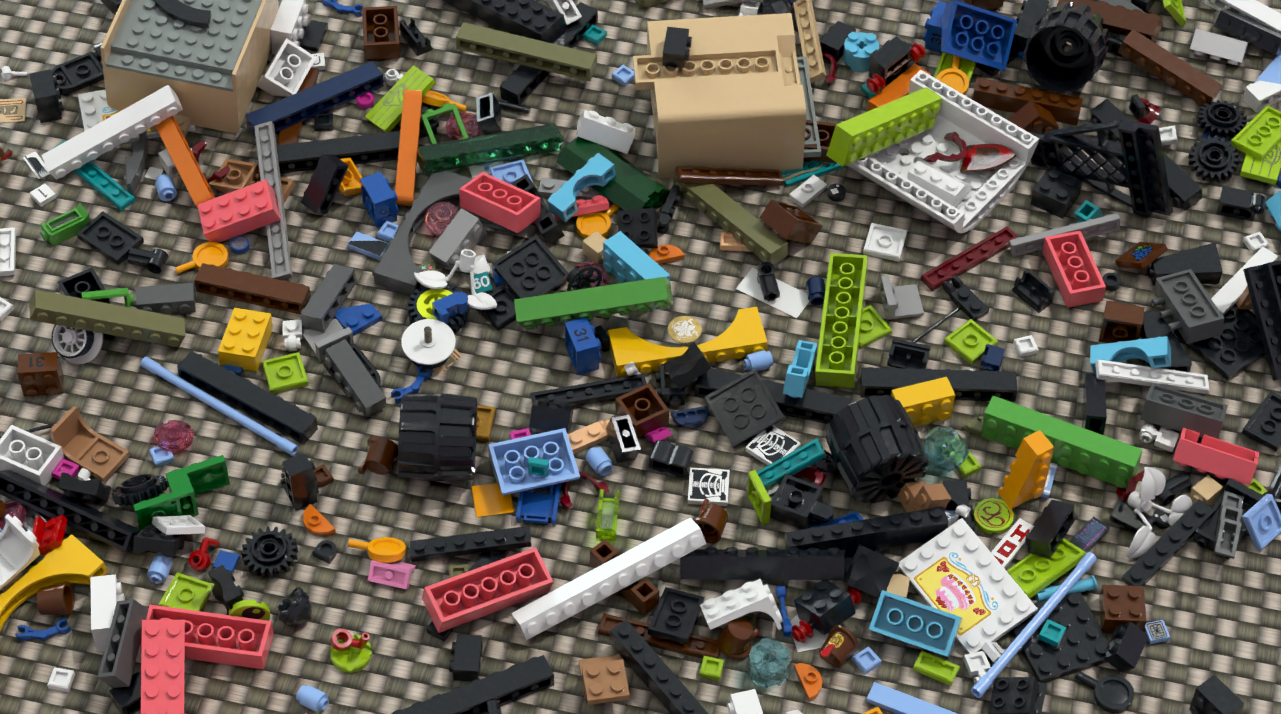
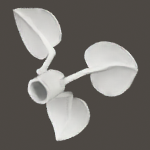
[414,249,497,310]
[1127,467,1192,559]

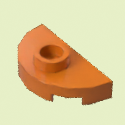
[649,244,684,264]
[303,504,336,536]
[794,663,822,702]

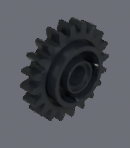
[1196,100,1247,139]
[1188,135,1240,182]
[111,474,168,506]
[241,526,298,578]

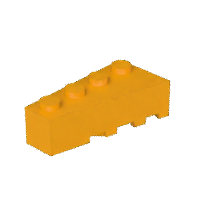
[997,430,1054,509]

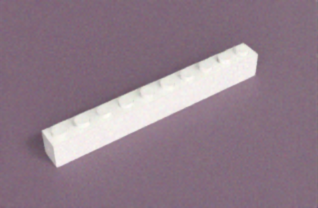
[511,518,706,640]

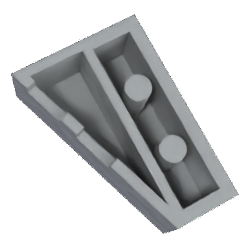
[429,208,487,270]

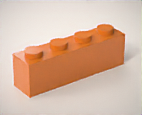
[867,64,931,112]

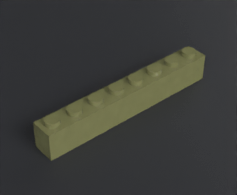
[456,22,597,81]
[673,165,788,265]
[29,290,186,347]

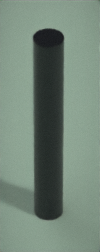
[497,100,531,114]

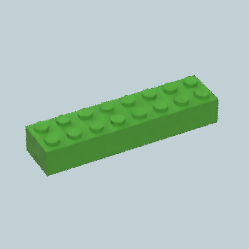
[514,277,673,330]
[981,396,1143,489]

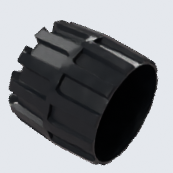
[1023,2,1109,94]
[398,393,478,481]
[825,395,929,503]

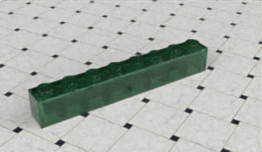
[417,123,563,174]

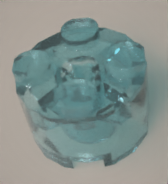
[924,426,969,472]
[748,637,790,688]

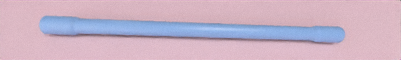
[140,356,299,456]
[971,552,1097,698]

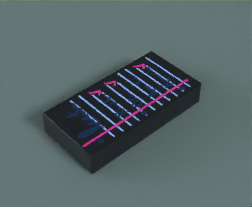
[1069,516,1110,553]

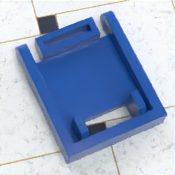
[516,483,561,525]

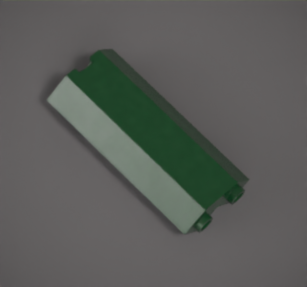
[556,137,670,210]

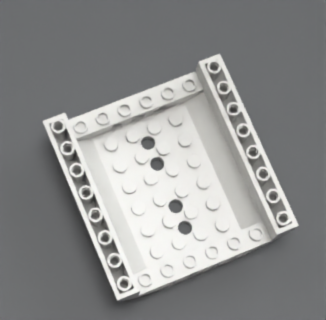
[847,70,1039,233]

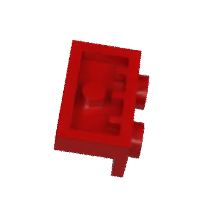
[32,514,68,556]

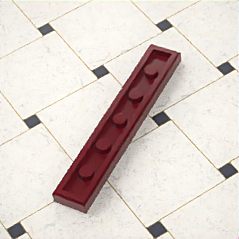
[921,226,1018,292]

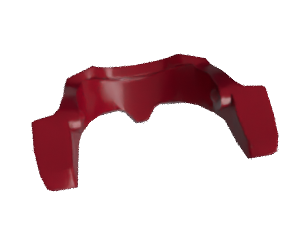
[822,53,838,83]
[1137,98,1161,124]
[924,132,968,162]
[192,141,230,184]
[779,466,826,486]
[1116,470,1144,503]
[559,471,609,509]

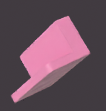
[368,560,416,589]

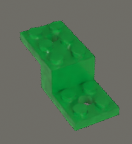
[133,455,230,530]

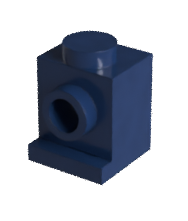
[980,344,1005,371]

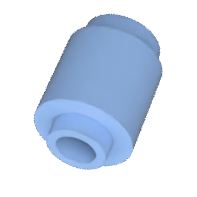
[155,174,177,201]
[743,350,773,372]
[586,447,613,476]
[147,553,173,584]
[296,685,329,713]

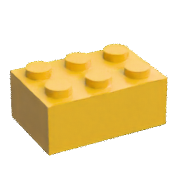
[218,308,273,372]
[891,377,955,427]

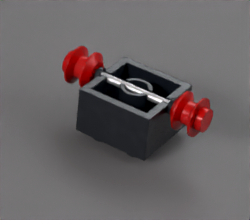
[867,36,925,93]
[792,580,862,643]

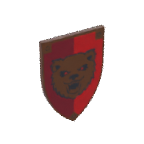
[960,144,1016,173]

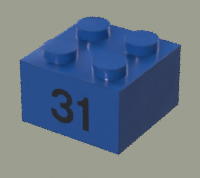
[923,1,946,53]
[360,171,399,228]
[565,317,602,375]

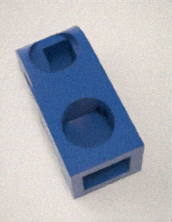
[432,292,468,324]

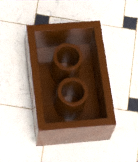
[362,6,400,60]
[759,199,823,244]

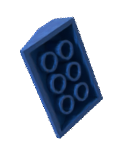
[941,0,1018,71]

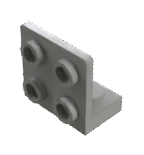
[879,275,924,320]
[303,319,354,362]

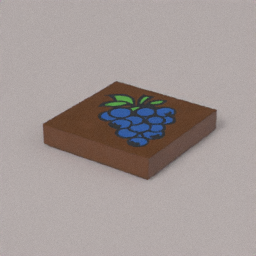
[1115,242,1168,269]

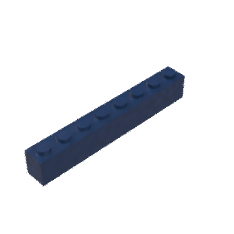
[245,61,384,139]

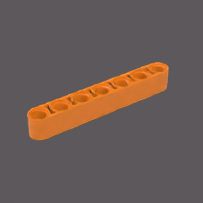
[395,89,423,206]
[155,116,215,208]

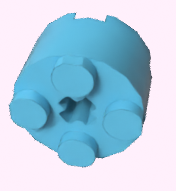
[843,32,879,72]

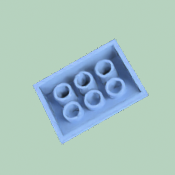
[488,428,580,496]

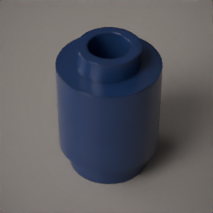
[806,276,826,305]

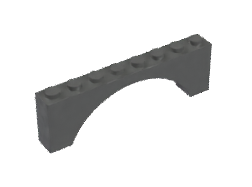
[372,168,472,296]

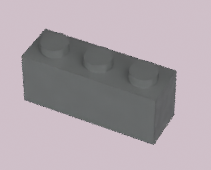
[136,283,196,315]

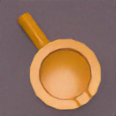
[936,55,969,95]
[422,90,467,113]
[576,204,621,239]
[175,242,229,274]
[348,537,406,563]

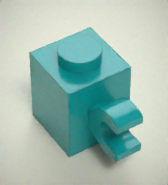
[1074,200,1104,224]

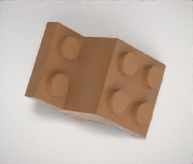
[579,654,630,705]

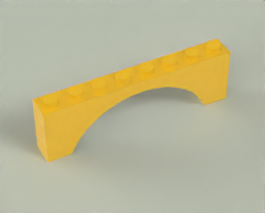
[608,307,767,377]
[0,534,108,632]

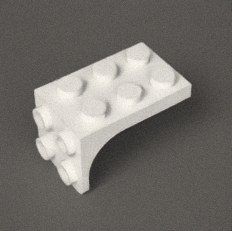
[0,514,40,590]
[700,579,783,630]

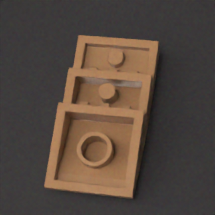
[210,159,295,203]

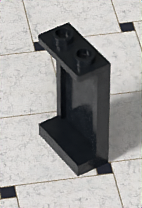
[1193,478,1264,560]

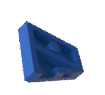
[333,304,382,336]

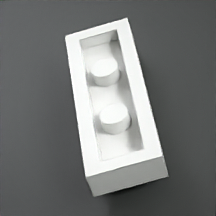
[0,227,16,276]

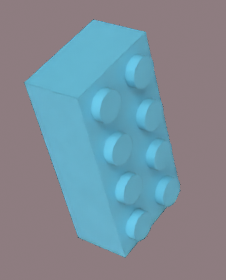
[603,231,670,310]
[869,590,962,658]

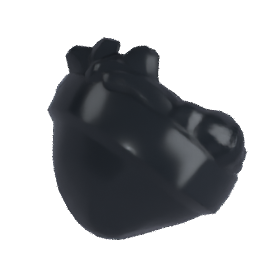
[278,587,312,626]

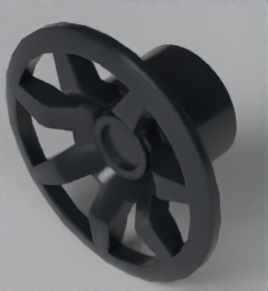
[567,266,602,291]

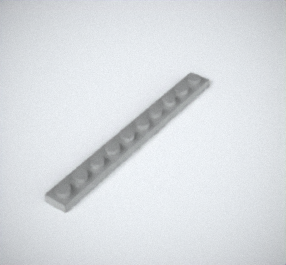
[254,121,293,280]

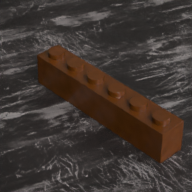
[1056,0,1163,43]
[1118,29,1223,106]
[972,77,1083,126]
[194,263,311,314]

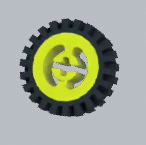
[408,283,467,333]

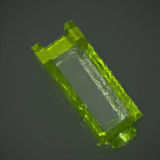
[596,489,620,542]

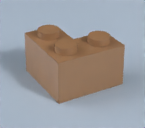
[897,481,951,512]

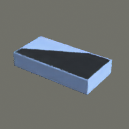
[348,231,389,261]

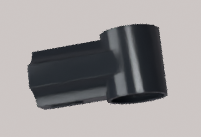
[128,248,169,274]
[757,262,780,301]
[1155,473,1192,506]

